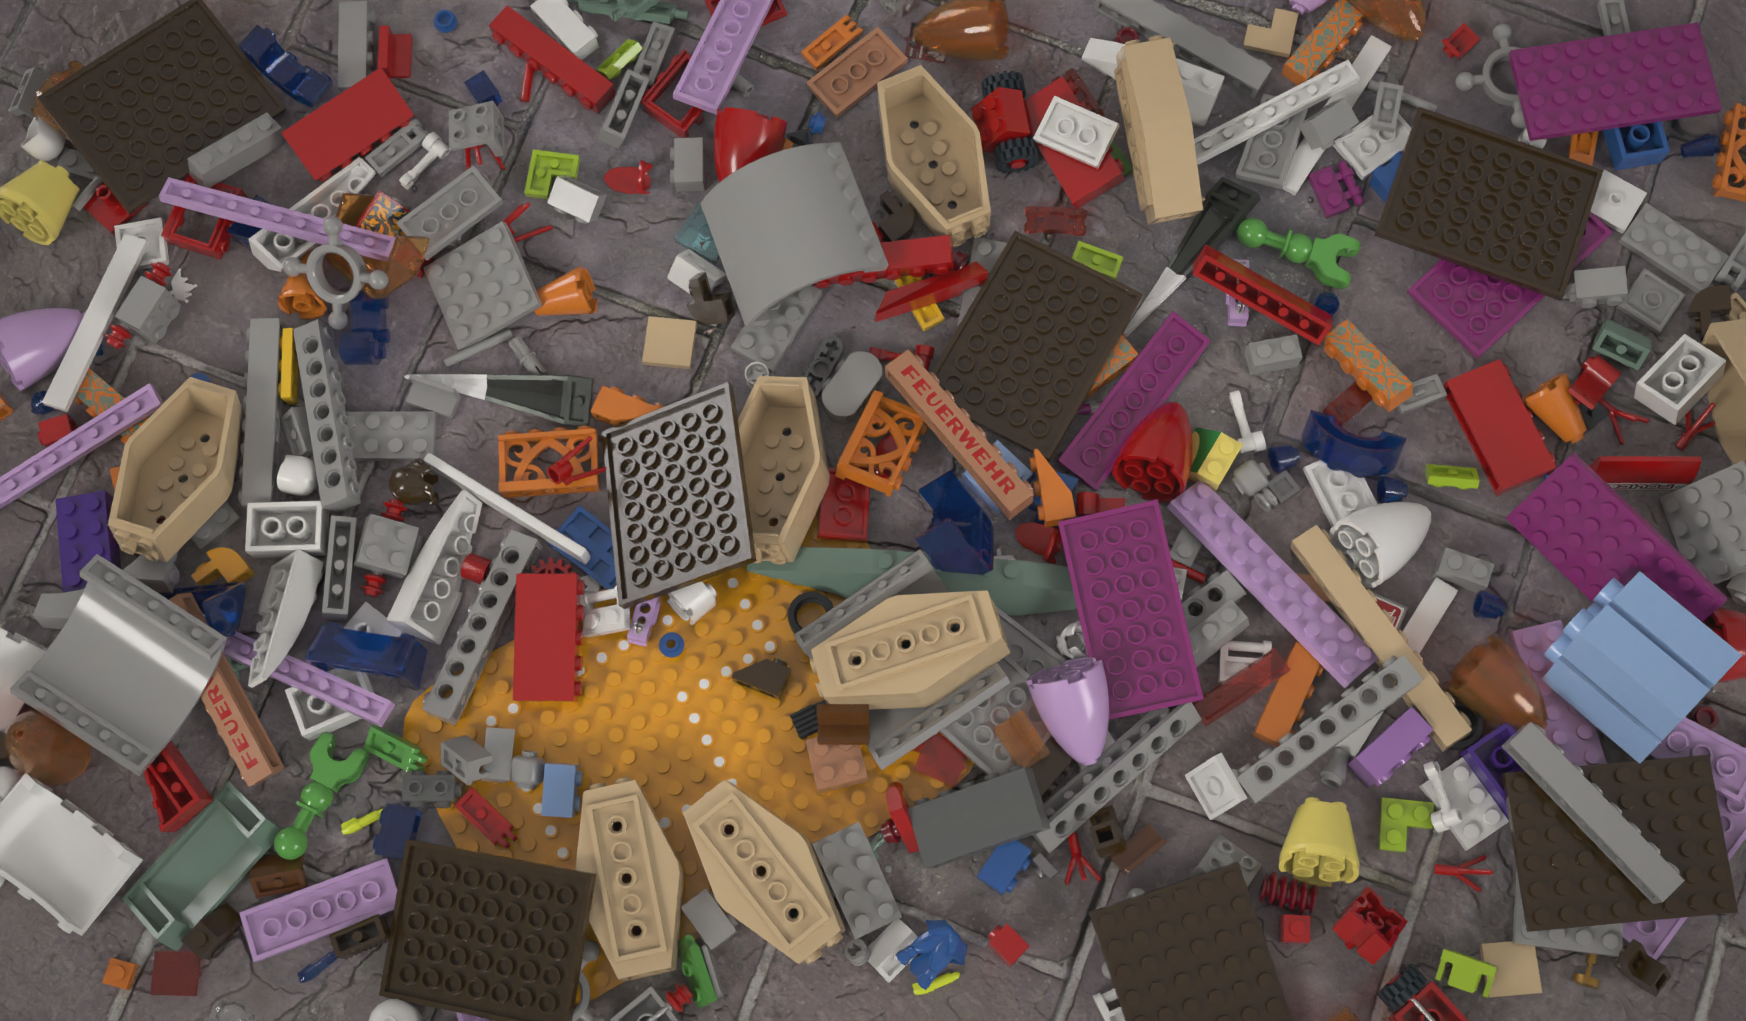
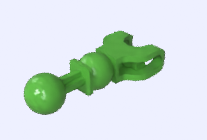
[1237,218,1361,289]
[274,732,369,860]

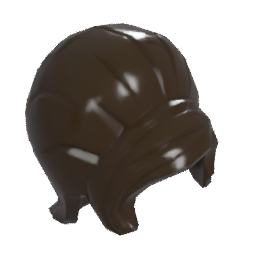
[389,457,439,506]

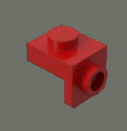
[1441,23,1481,61]

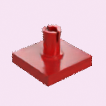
[83,183,148,236]

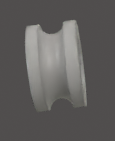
[1254,487,1278,512]
[844,939,871,966]

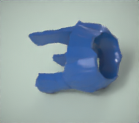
[896,919,968,990]

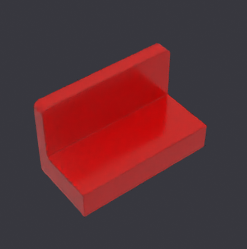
[378,25,412,79]

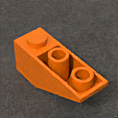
[590,385,665,427]
[1029,449,1076,527]

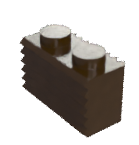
[329,914,390,960]

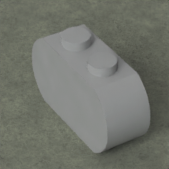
[821,351,883,424]

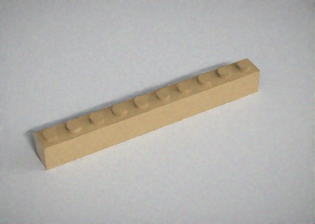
[1290,525,1472,752]

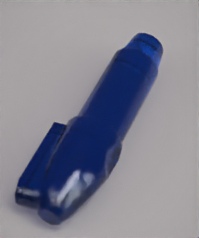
[297,951,338,983]

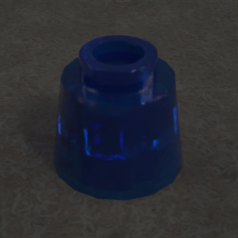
[1268,445,1300,473]
[1377,476,1408,504]
[1473,590,1506,619]

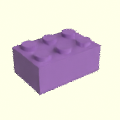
[1347,707,1434,788]

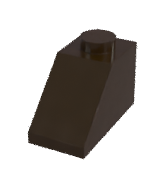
[731,658,791,701]
[182,903,242,960]

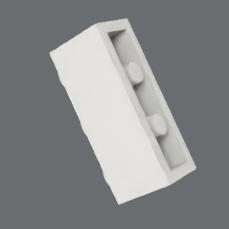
[530,0,599,60]

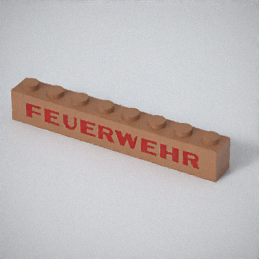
[885,350,1034,520]
[169,592,285,787]

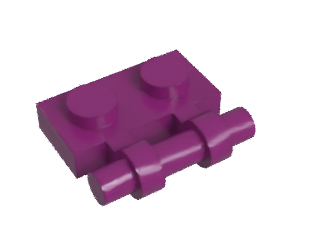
[1307,161,1365,219]

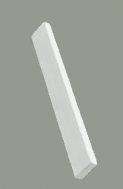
[1282,35,1392,196]
[1194,60,1360,165]
[42,233,149,412]
[423,453,591,565]
[1335,577,1458,758]

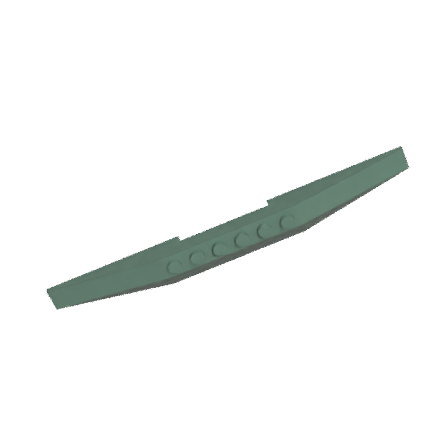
[746,547,1077,617]

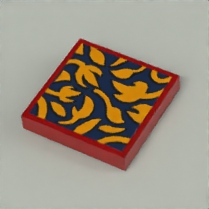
[354,190,411,256]

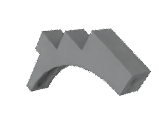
[33,519,180,629]

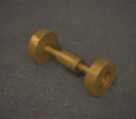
[1572,953,1600,989]

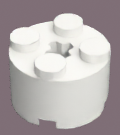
[667,581,717,625]

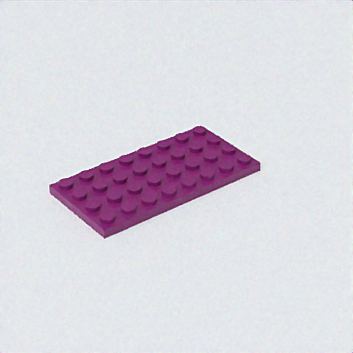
[1508,22,1722,141]
[1407,211,1613,359]
[1505,453,1728,622]
[1058,499,1204,720]

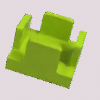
[1435,948,1499,998]

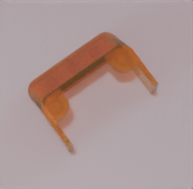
[325,193,430,299]

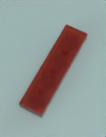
[1192,648,1290,727]

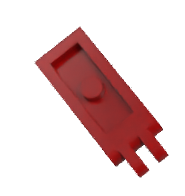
[454,787,518,849]

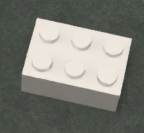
[1634,334,1726,425]
[245,501,330,558]
[285,660,374,741]

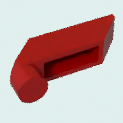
[886,782,919,853]

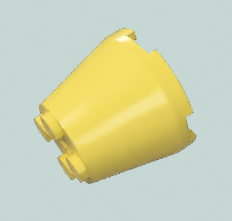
[0,160,80,245]
[1279,797,1359,887]

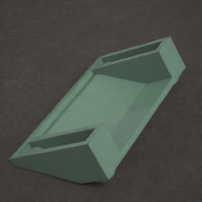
[122,781,282,952]

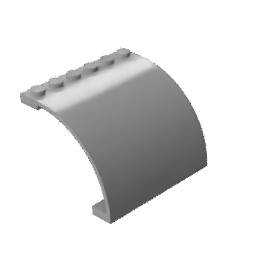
[700,142,889,327]
[794,550,1011,770]
[10,554,227,777]

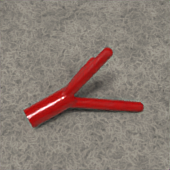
[1599,398,1649,445]
[1675,402,1716,451]
[1064,832,1102,885]
[1434,855,1493,892]

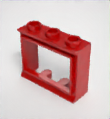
[641,49,730,138]
[161,173,248,260]

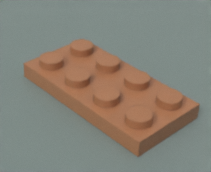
[806,27,908,119]

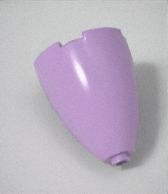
[0,308,85,391]
[1027,657,1109,765]

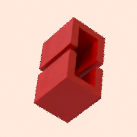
[987,924,1030,968]

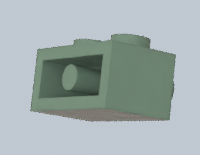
[1593,318,1652,370]

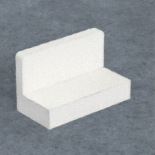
[667,249,726,294]
[868,919,917,983]

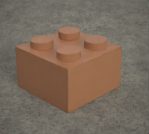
[805,737,868,794]

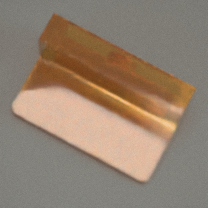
[994,710,1050,768]

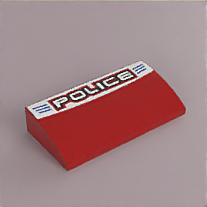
[1589,456,1702,490]

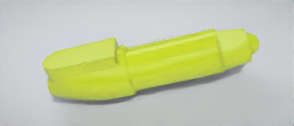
[341,809,387,835]
[912,972,960,995]

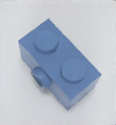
[541,762,583,818]

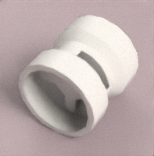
[745,362,769,390]

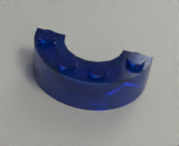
[239,25,333,108]
[338,285,390,366]
[1302,410,1407,478]

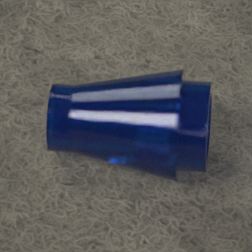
[1680,133,1719,158]

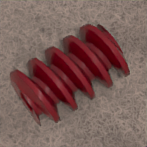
[1259,872,1318,915]

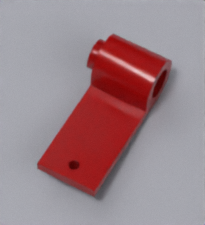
[1568,355,1622,410]

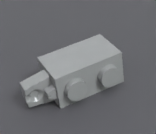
[1556,266,1628,308]

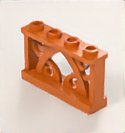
[1712,103,1746,202]
[835,390,929,497]
[498,426,601,498]

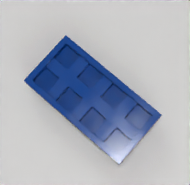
[547,505,617,590]

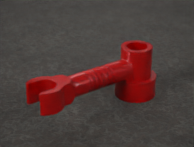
[869,345,935,372]

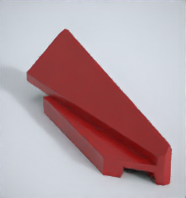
[874,261,989,323]

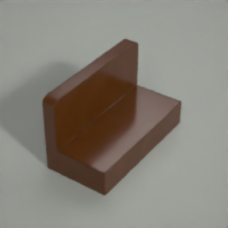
[817,704,871,745]
[1108,824,1167,876]
[249,854,308,898]

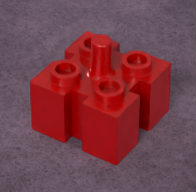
[1332,886,1408,965]

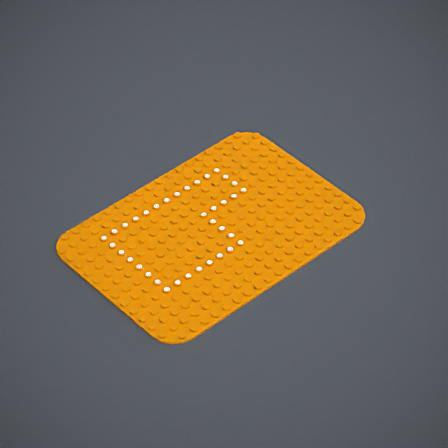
[402,507,974,1005]

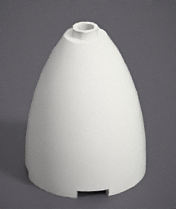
[1329,502,1431,588]

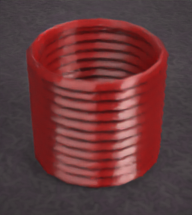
[460,553,492,584]

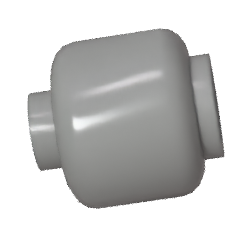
[1232,459,1270,496]
[510,750,545,789]

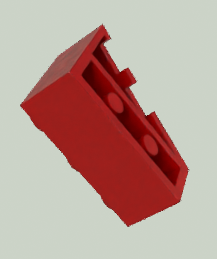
[143,741,214,832]

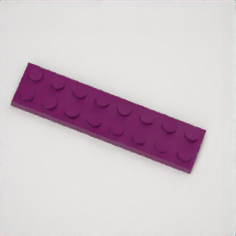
[1056,311,1211,492]

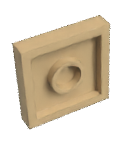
[642,316,697,369]
[1479,941,1542,998]

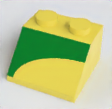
[1189,427,1243,492]

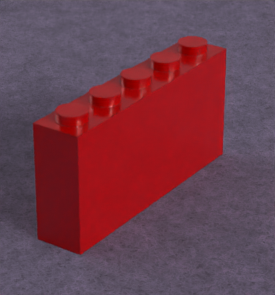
[281,67,414,182]
[1024,76,1125,210]
[1443,359,1557,496]
[513,573,585,702]

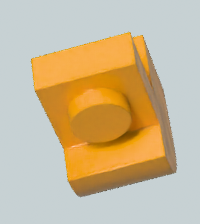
[191,547,256,588]

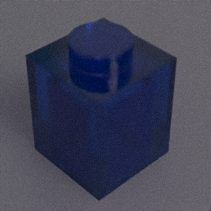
[464,70,503,106]

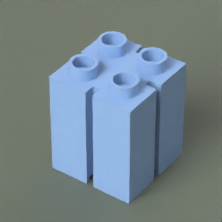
[1541,571,1742,764]

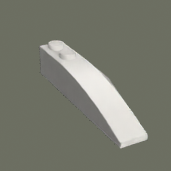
[1081,38,1225,129]
[249,157,376,272]
[386,490,482,645]
[248,549,324,688]

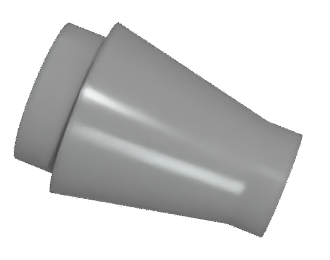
[1320,748,1350,789]

